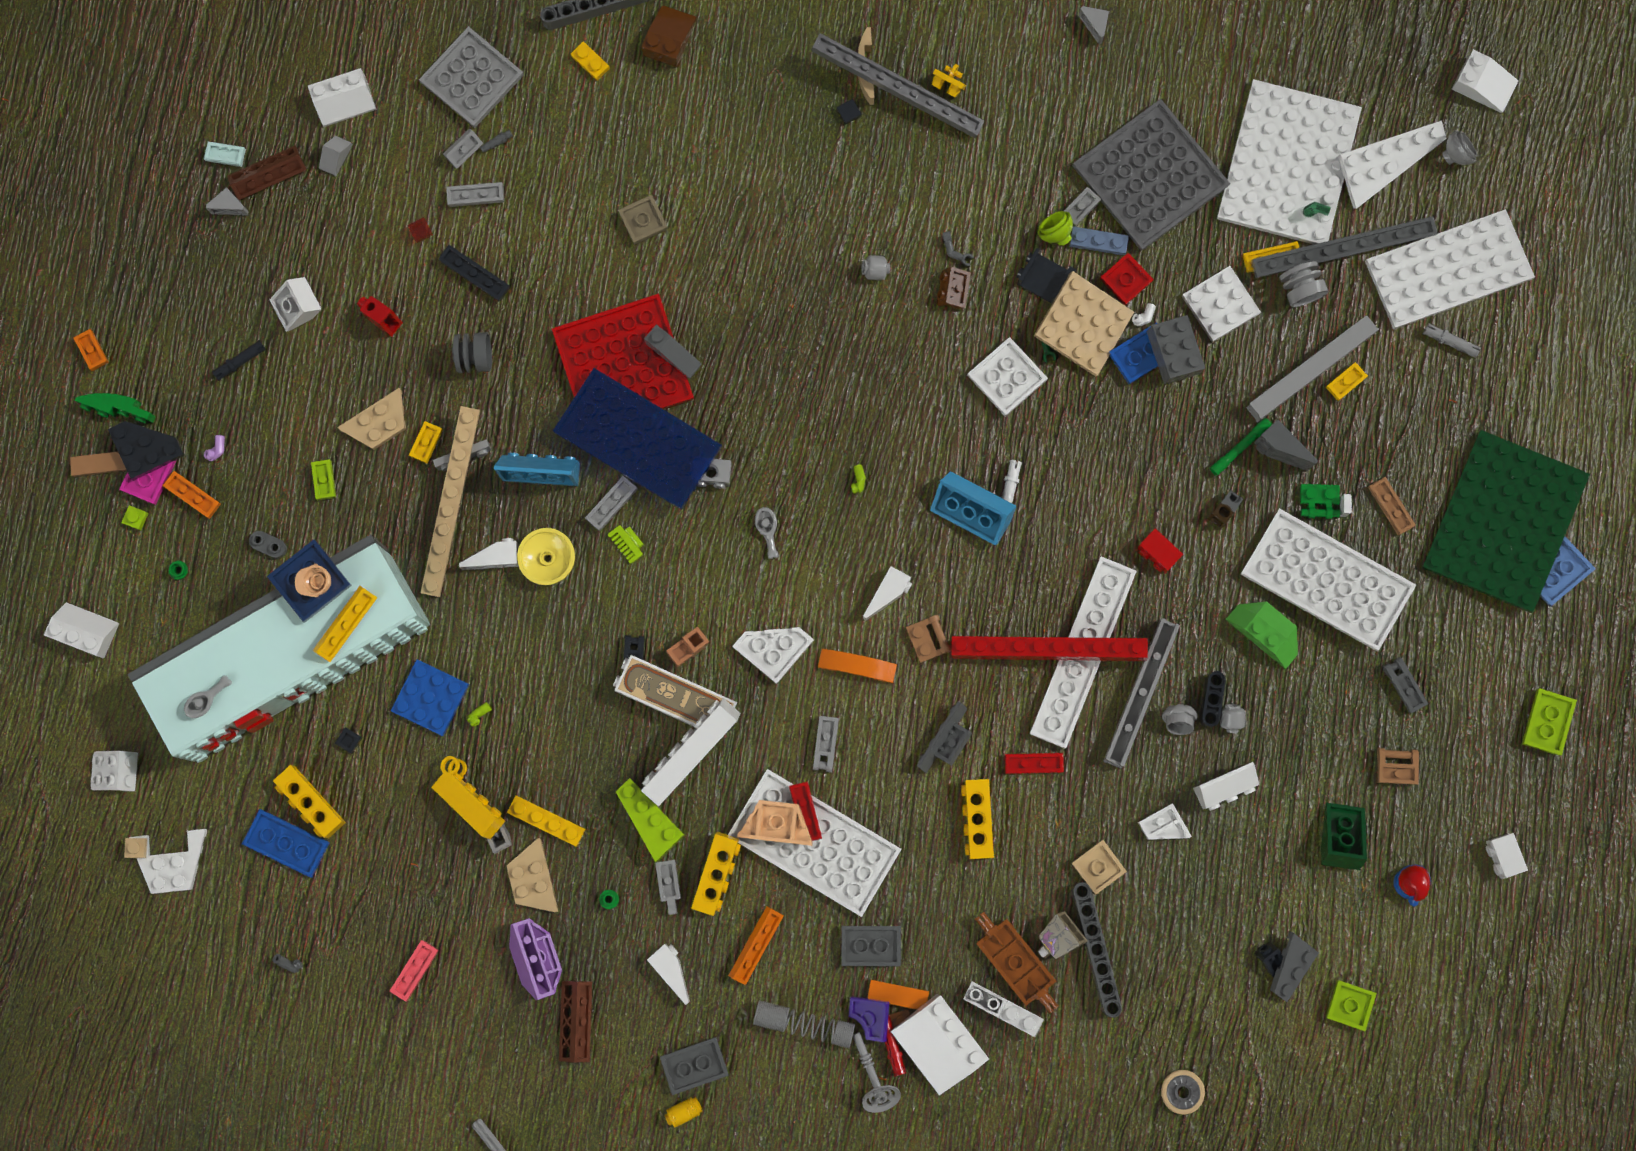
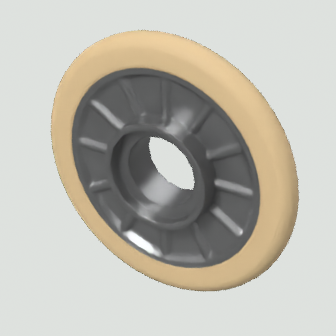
[1161,1070,1205,1115]

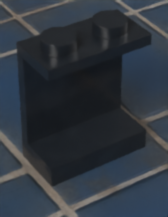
[1016,248,1076,304]

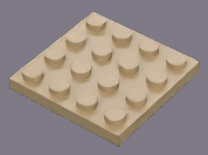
[1034,271,1134,376]

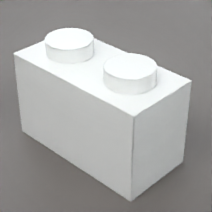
[1486,833,1528,878]

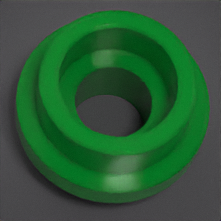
[169,561,188,580]
[599,890,619,909]

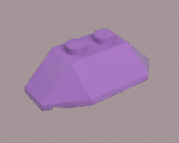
[509,918,562,1000]

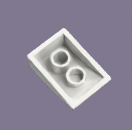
[1452,49,1518,113]

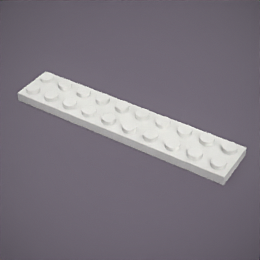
[1030,557,1136,749]

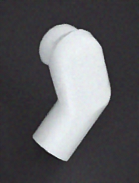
[1132,303,1156,326]

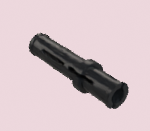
[212,340,266,381]

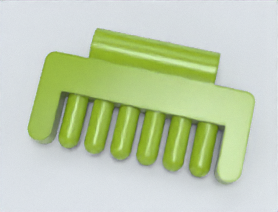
[608,525,644,564]

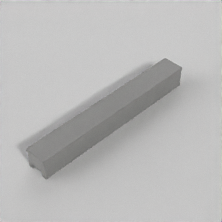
[1246,315,1379,423]
[1103,618,1180,769]

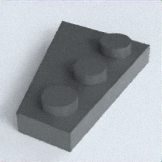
[1270,931,1319,1002]

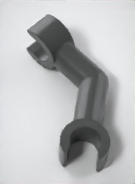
[942,231,974,267]

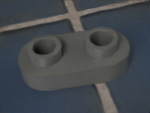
[249,531,287,559]

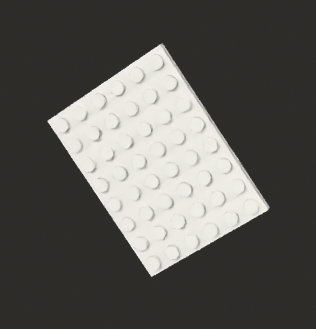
[1217,79,1362,244]

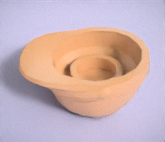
[295,564,331,597]

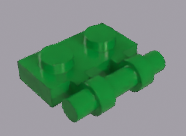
[1300,484,1340,519]

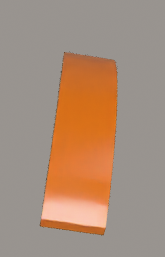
[818,649,897,683]

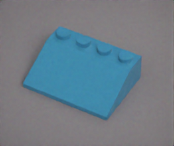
[494,453,580,486]

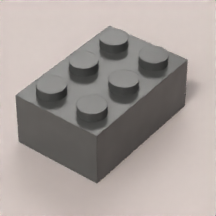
[1146,315,1205,384]

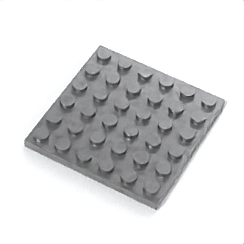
[1072,99,1230,252]

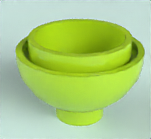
[1038,211,1073,246]

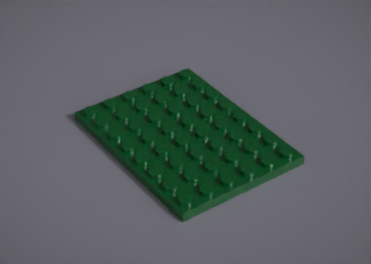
[1422,430,1590,613]

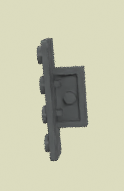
[917,701,972,773]

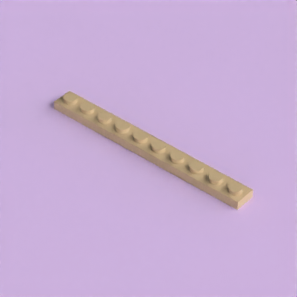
[421,406,480,597]

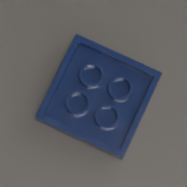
[267,539,352,623]

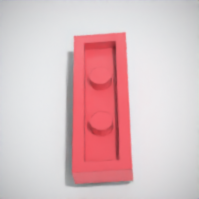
[390,940,439,1002]

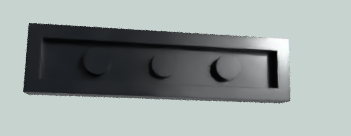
[438,245,511,302]

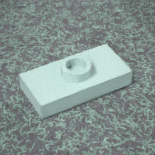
[204,142,246,167]

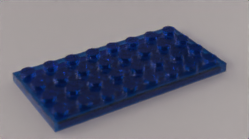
[553,368,722,510]

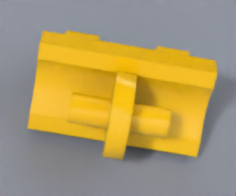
[931,64,967,98]

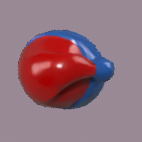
[1394,864,1431,907]

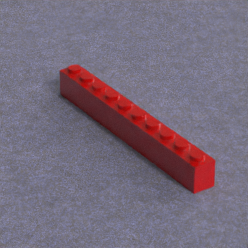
[951,636,1148,661]

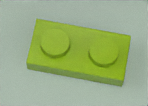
[311,459,336,501]

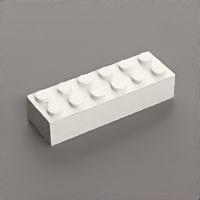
[641,698,741,806]

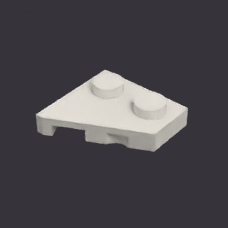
[1138,803,1192,840]

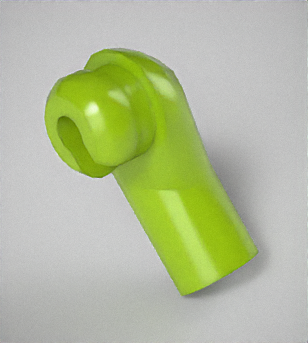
[851,465,866,494]
[467,702,492,727]

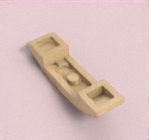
[858,27,874,105]

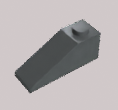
[644,325,702,379]

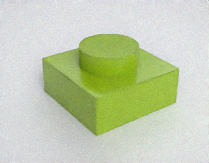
[121,505,149,531]

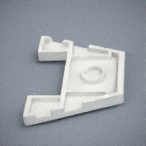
[129,829,207,894]

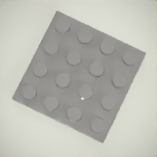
[419,26,524,128]

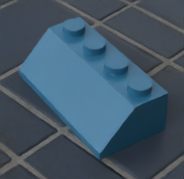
[930,471,1017,545]

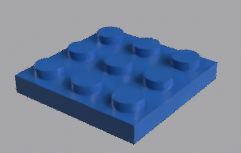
[391,659,469,736]

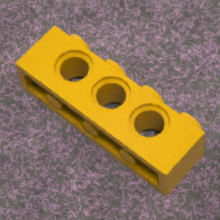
[273,765,346,839]
[961,779,994,859]
[691,832,741,916]

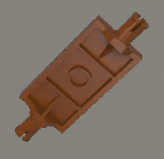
[974,912,1059,1014]

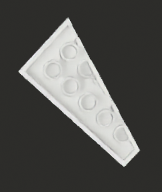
[1338,121,1447,209]

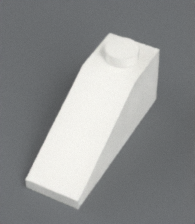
[459,538,519,570]
[863,566,912,621]
[647,944,690,1005]

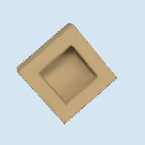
[124,838,147,858]

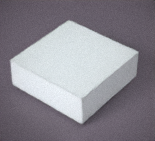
[1340,494,1352,517]

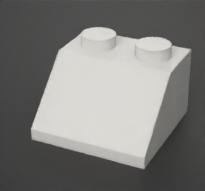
[270,277,321,332]

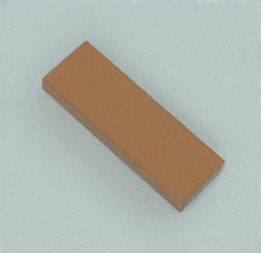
[70,452,127,477]
[1368,477,1416,536]

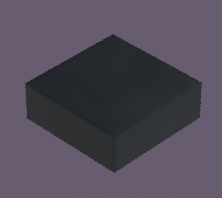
[837,99,862,125]
[335,727,363,754]

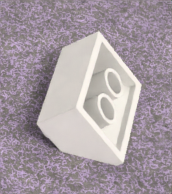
[308,68,376,127]
[44,602,119,658]
[1193,762,1259,811]

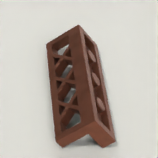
[228,145,307,200]
[559,981,592,1063]

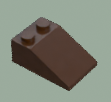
[642,5,697,67]

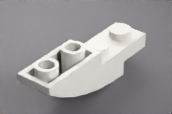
[963,981,1044,1037]

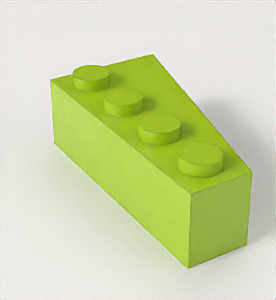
[616,778,685,862]

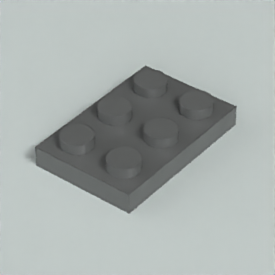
[842,926,901,966]
[660,1037,729,1095]

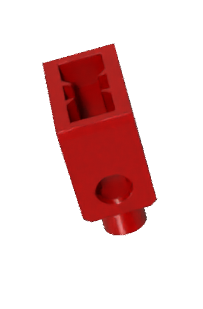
[357,296,403,337]

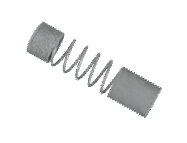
[753,1000,855,1049]

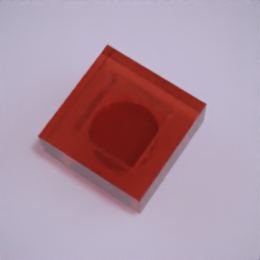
[407,217,433,243]

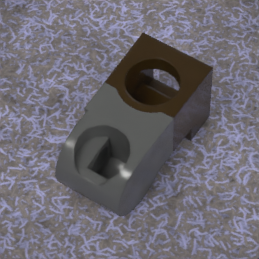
[1208,490,1243,529]

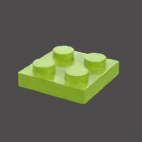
[1326,980,1377,1031]

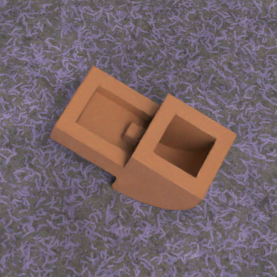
[666,627,709,667]

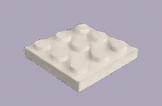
[1182,266,1261,343]
[967,337,1048,417]

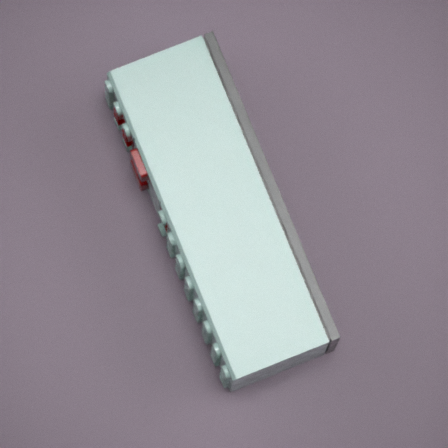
[127,534,430,763]

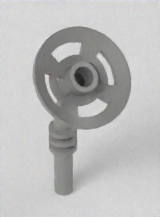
[853,1032,901,1113]

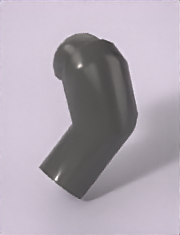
[273,954,303,973]

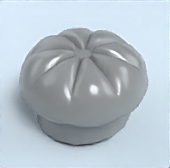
[1162,704,1197,735]

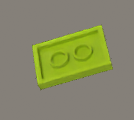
[1522,688,1577,756]

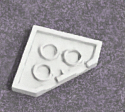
[732,627,814,684]

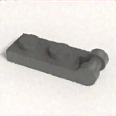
[1383,657,1428,714]

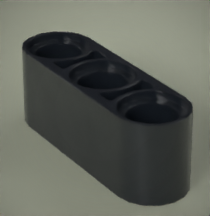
[1199,671,1226,728]

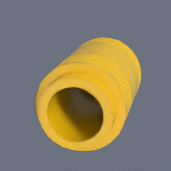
[664,1097,703,1128]

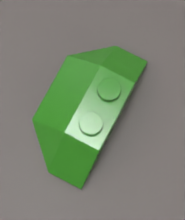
[1225,601,1298,669]

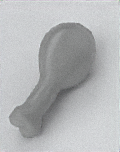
[755,507,779,559]
[184,675,232,718]

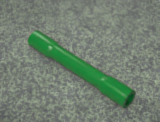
[1209,418,1272,476]

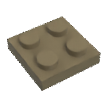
[618,195,668,245]

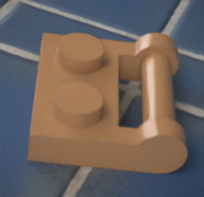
[906,615,952,663]
[1377,748,1419,785]

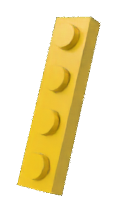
[313,586,377,662]
[507,795,586,847]

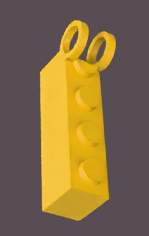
[431,756,505,839]

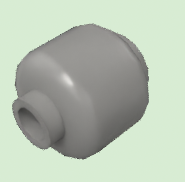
[861,255,890,280]
[1220,704,1245,733]

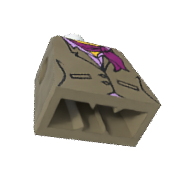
[1038,911,1087,959]

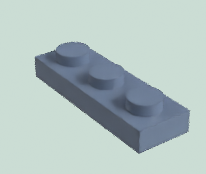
[1069,227,1129,256]

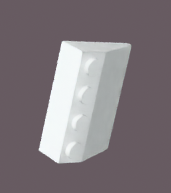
[890,994,989,1095]

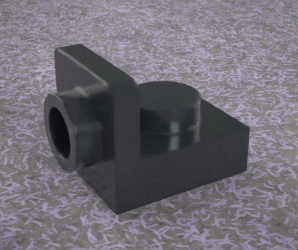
[1254,942,1283,978]

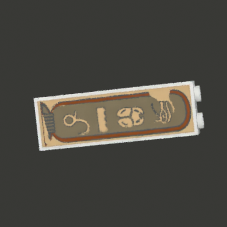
[613,655,737,727]

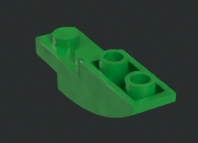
[75,393,156,424]

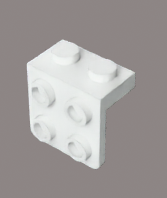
[91,751,138,791]

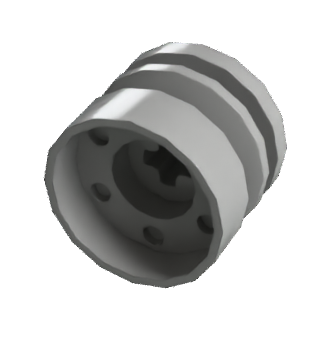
[1279,261,1329,307]

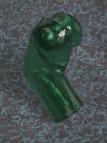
[1303,202,1331,218]

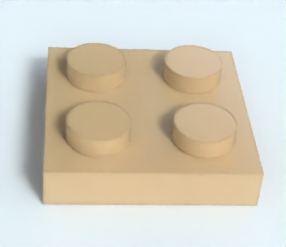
[1071,840,1127,895]

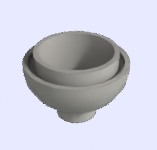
[1442,130,1478,165]

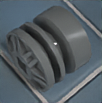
[452,332,492,373]

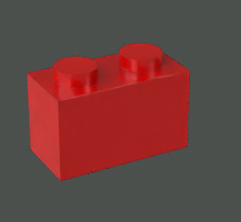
[1137,528,1184,574]

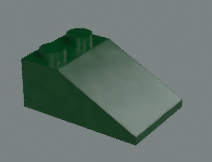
[1321,802,1367,870]

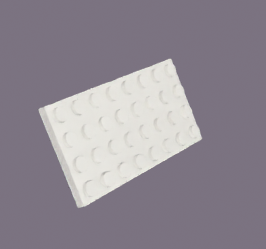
[1365,209,1535,330]
[1241,508,1416,652]
[728,769,901,917]

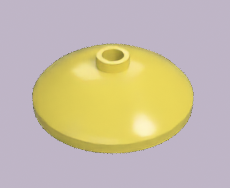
[517,528,575,585]

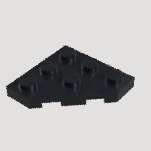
[108,421,185,481]

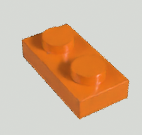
[73,329,109,371]

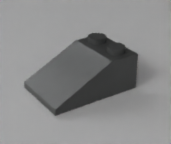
[1255,420,1318,471]

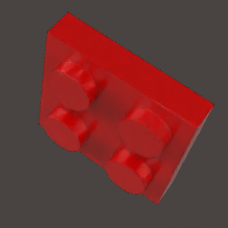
[1100,253,1154,306]

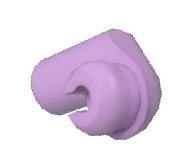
[204,435,225,461]

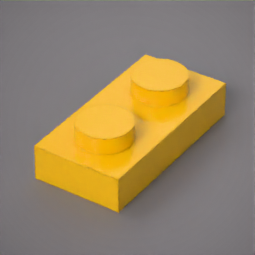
[571,41,610,81]
[1326,362,1368,401]
[409,421,443,464]

